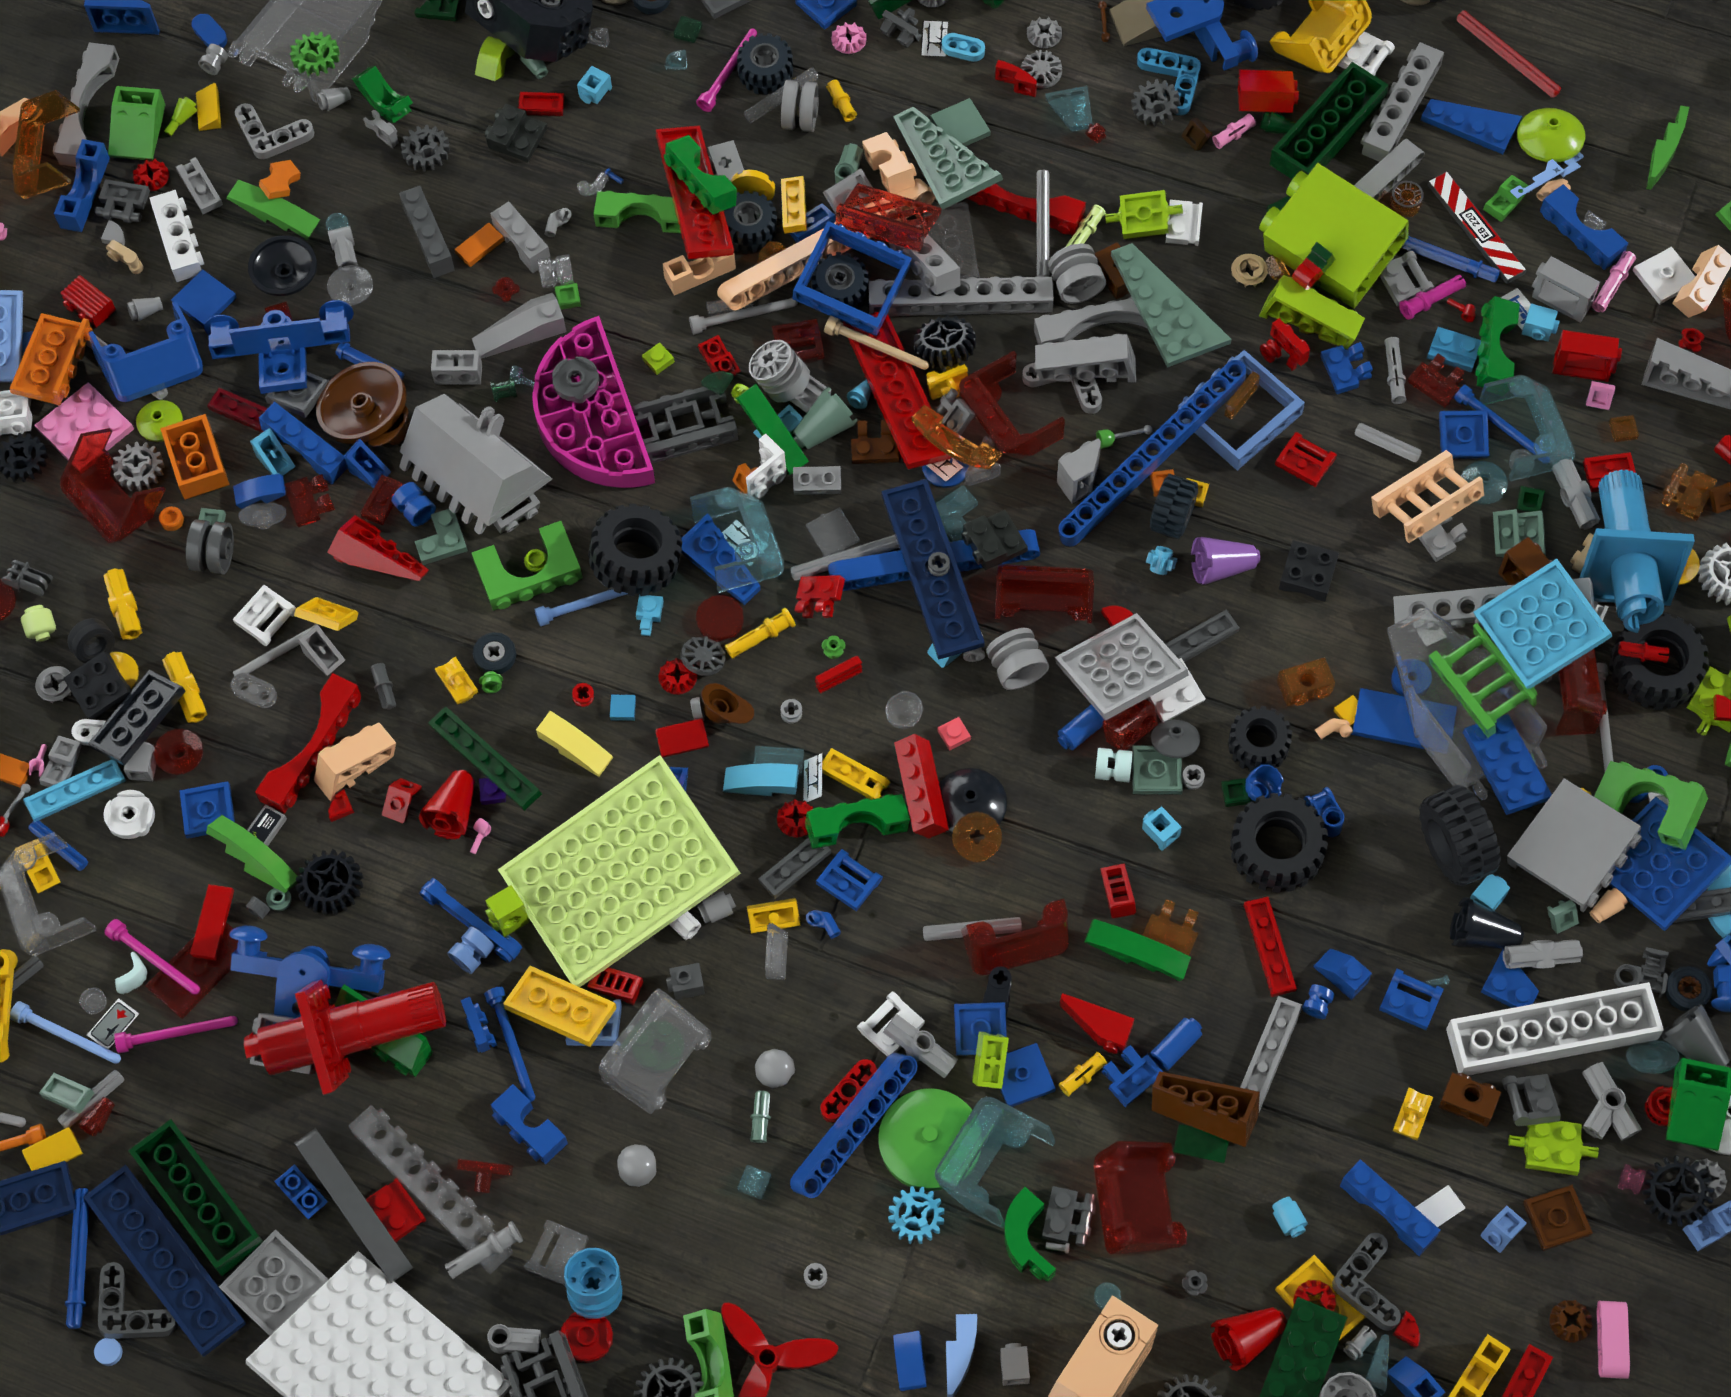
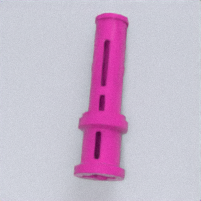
[1399,275,1466,320]

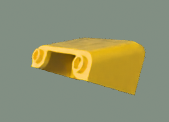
[1269,0,1372,73]

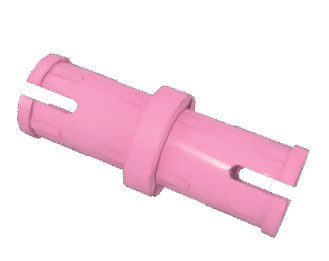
[1212,114,1256,149]

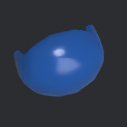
[1245,764,1284,801]

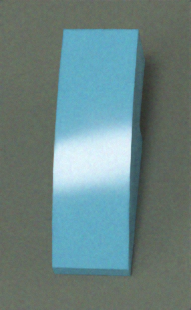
[723,763,799,796]

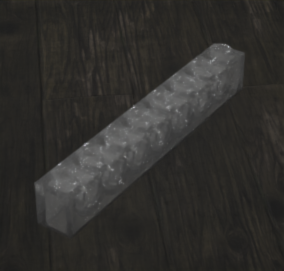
[348,1105,513,1274]

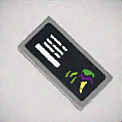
[247,804,287,846]

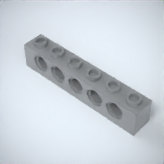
[1361,42,1444,162]

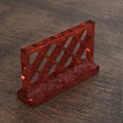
[836,183,942,252]

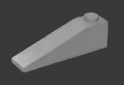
[472,293,566,359]

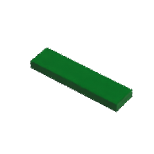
[736,384,809,475]

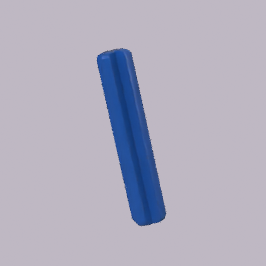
[28,821,88,871]

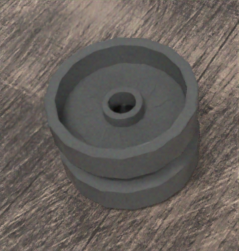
[186,519,234,574]

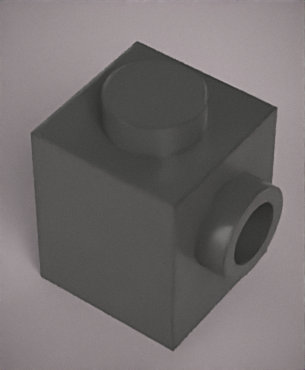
[666,963,705,1000]

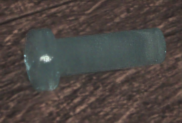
[1426,975,1450,986]

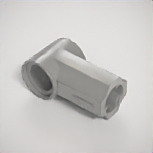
[328,226,358,272]
[487,1324,541,1354]

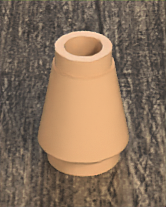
[1589,888,1628,923]

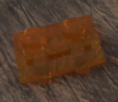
[1661,463,1717,521]

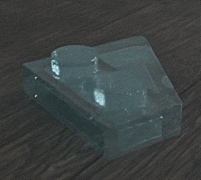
[1045,86,1094,132]

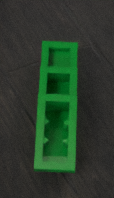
[1084,919,1191,981]

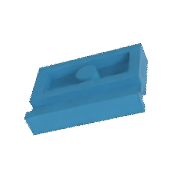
[1427,327,1481,372]

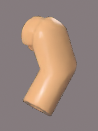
[1315,718,1353,740]

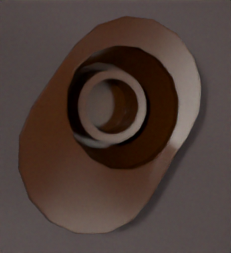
[367,406,410,447]
[701,683,754,724]

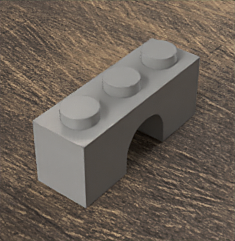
[490,201,551,273]

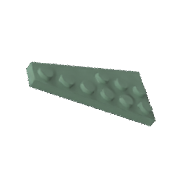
[1111,243,1232,368]

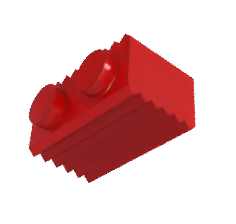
[61,275,116,328]

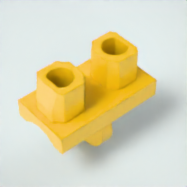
[926,364,970,400]
[435,657,478,705]
[1393,1088,1433,1140]

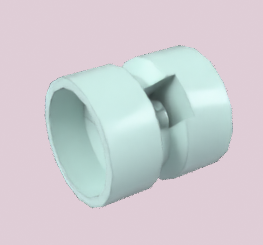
[1095,748,1132,783]

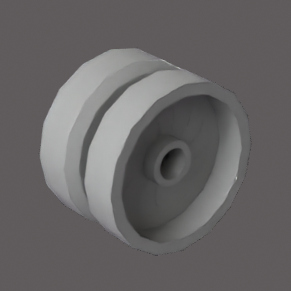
[781,80,819,132]

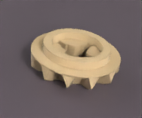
[1231,254,1268,287]

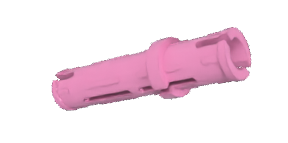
[1592,251,1636,313]

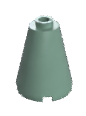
[793,387,858,450]

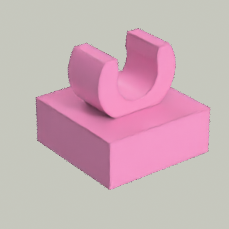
[1586,381,1615,410]

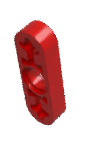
[820,1059,877,1123]

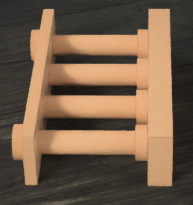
[1371,450,1484,543]

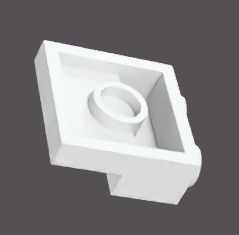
[0,390,32,436]

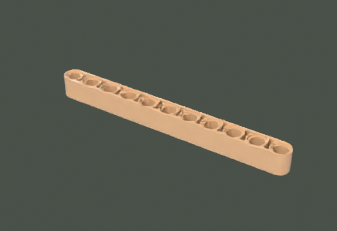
[717,179,935,310]

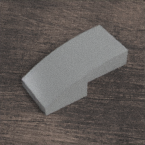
[39,736,82,787]

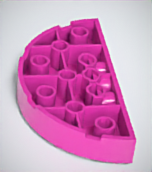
[532,316,655,488]

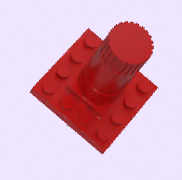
[244,979,446,1095]

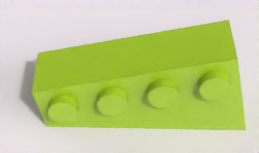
[1259,275,1365,349]

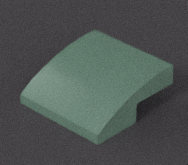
[1493,509,1546,557]

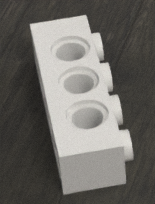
[150,190,204,282]

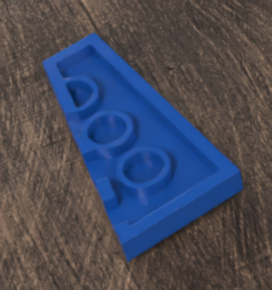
[1420,99,1522,155]
[681,513,761,605]

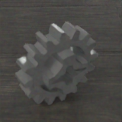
[1131,79,1181,127]
[401,125,450,171]

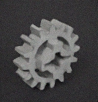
[112,442,165,491]

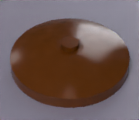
[316,362,406,444]

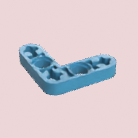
[1137,48,1201,115]

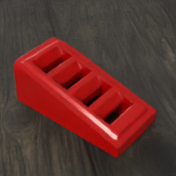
[1100,863,1136,918]
[587,967,643,1005]

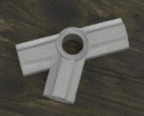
[1582,1062,1642,1141]

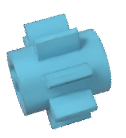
[1146,546,1177,575]

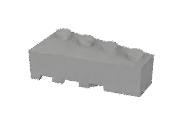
[1035,334,1136,382]
[1641,338,1731,409]

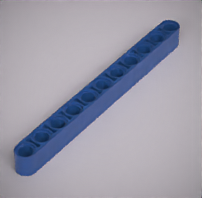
[1059,360,1246,547]

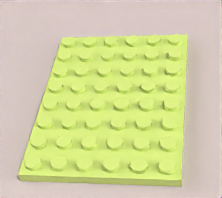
[498,755,741,987]

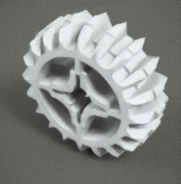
[1698,542,1731,606]

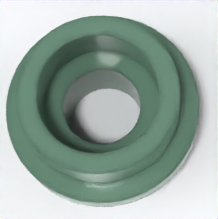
[266,888,292,911]

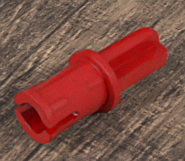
[1618,641,1669,663]

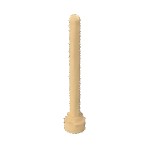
[824,316,929,370]

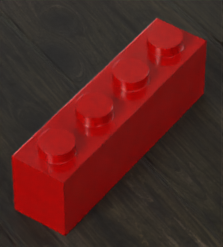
[894,734,949,839]

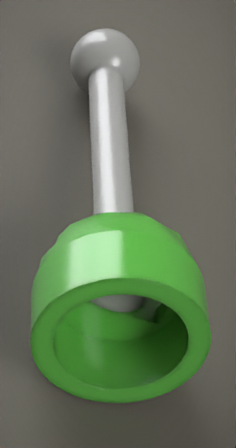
[1096,425,1152,449]

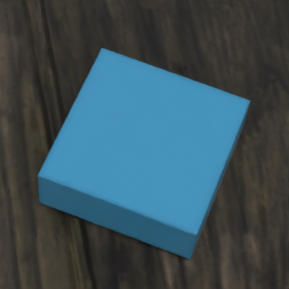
[610,695,636,721]

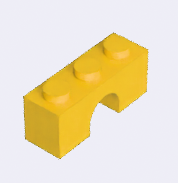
[1448,1334,1511,1397]

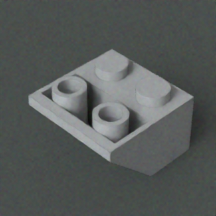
[1057,438,1101,503]

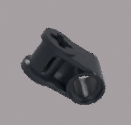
[983,967,1012,1017]

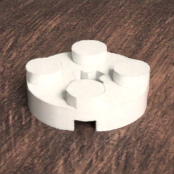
[104,790,155,839]

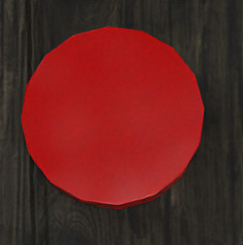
[561,1312,613,1363]

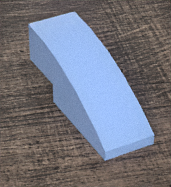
[946,1314,977,1397]

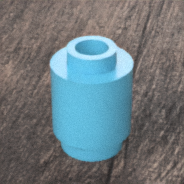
[1272,1197,1308,1238]

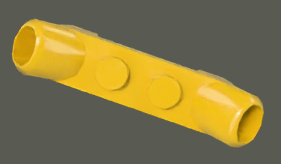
[0,949,18,1063]

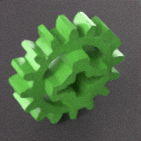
[290,32,340,76]

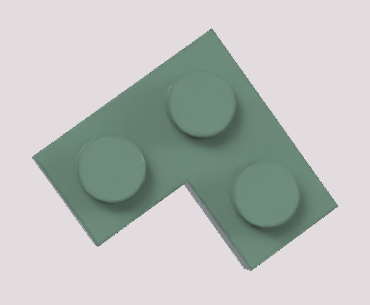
[415,509,468,565]

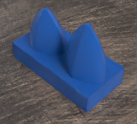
[1707,933,1731,967]

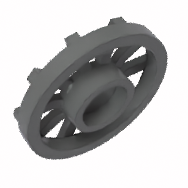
[680,636,726,676]

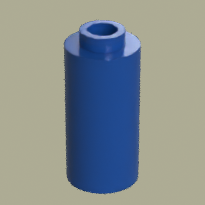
[1057,704,1110,750]
[1149,1017,1202,1071]

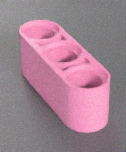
[1597,1301,1630,1379]

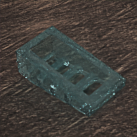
[1365,1334,1389,1396]

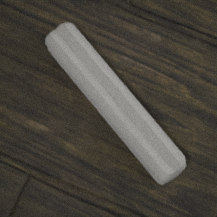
[1355,423,1422,462]
[58,1070,124,1128]

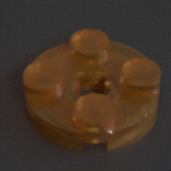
[952,812,1002,862]

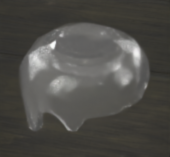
[885,691,923,730]

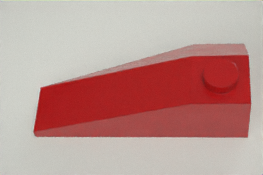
[327,515,429,581]

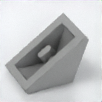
[298,624,345,676]

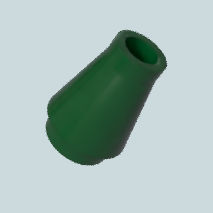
[1260,112,1295,134]

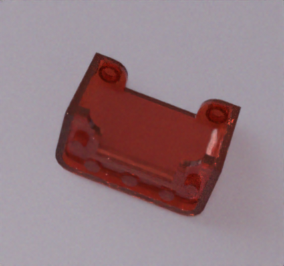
[961,899,1069,975]
[1094,1141,1187,1254]

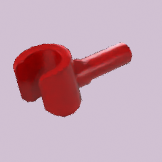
[1447,298,1476,322]

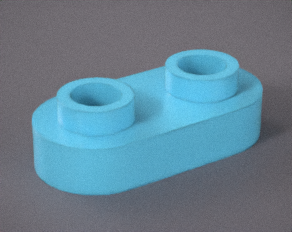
[942,33,985,62]

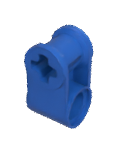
[1304,787,1344,837]

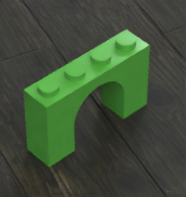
[472,521,582,611]
[1594,761,1708,850]

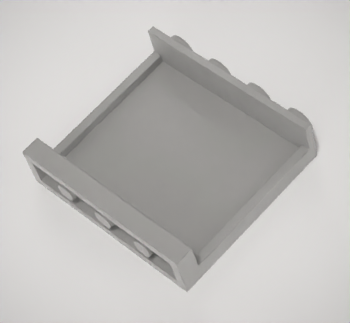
[1507,778,1642,912]

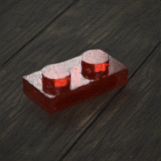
[360,475,403,525]

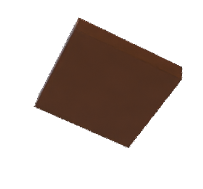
[1523,1185,1593,1251]

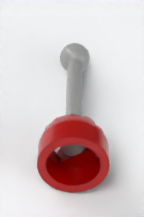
[0,784,31,837]

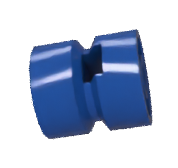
[391,482,436,527]

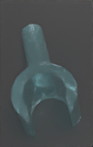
[509,366,535,388]

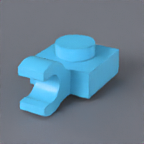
[636,594,664,636]

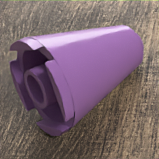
[1191,537,1260,585]

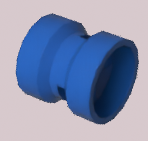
[1302,984,1335,1019]

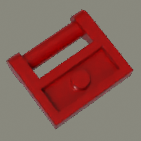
[1275,432,1337,487]

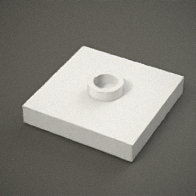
[1633,247,1696,305]

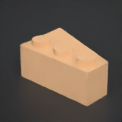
[314,723,396,801]

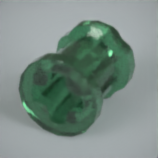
[490,377,517,402]

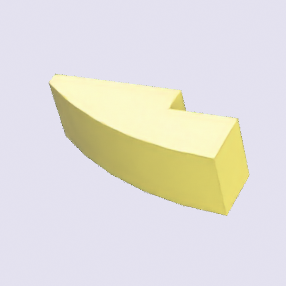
[536,711,613,777]

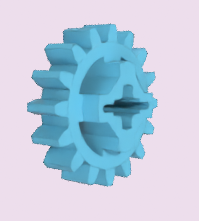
[888,1186,944,1244]

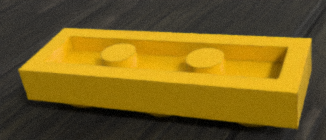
[781,176,807,234]

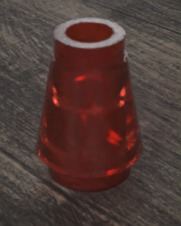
[79,1097,115,1137]

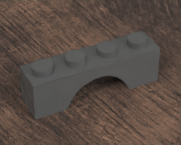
[399,186,455,278]

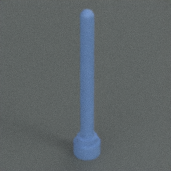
[534,589,628,627]

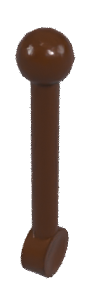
[1098,1,1110,42]

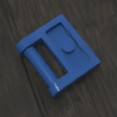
[816,849,883,912]
[1379,968,1444,1030]

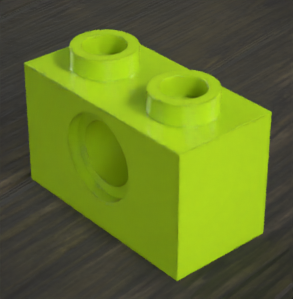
[485,885,530,937]

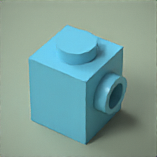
[1522,304,1560,342]

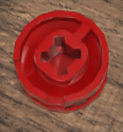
[1645,1086,1672,1126]

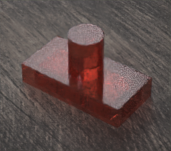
[457,1159,513,1193]

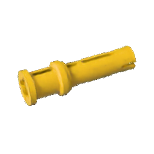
[725,608,796,659]

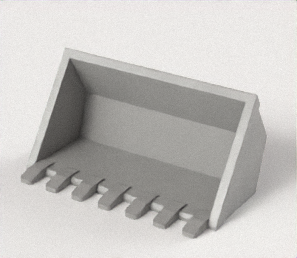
[399,394,552,534]

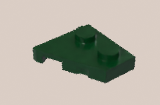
[414,0,461,22]

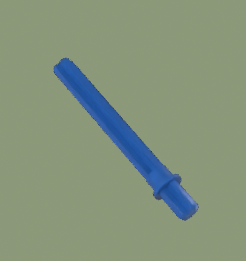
[1401,236,1500,282]
[65,1188,90,1329]

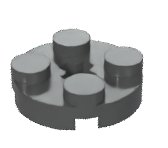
[552,357,600,403]

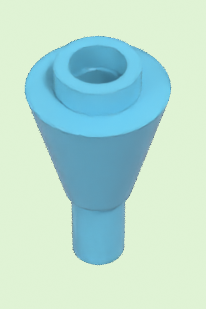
[847,379,872,409]

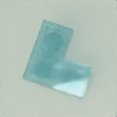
[936,485,978,542]

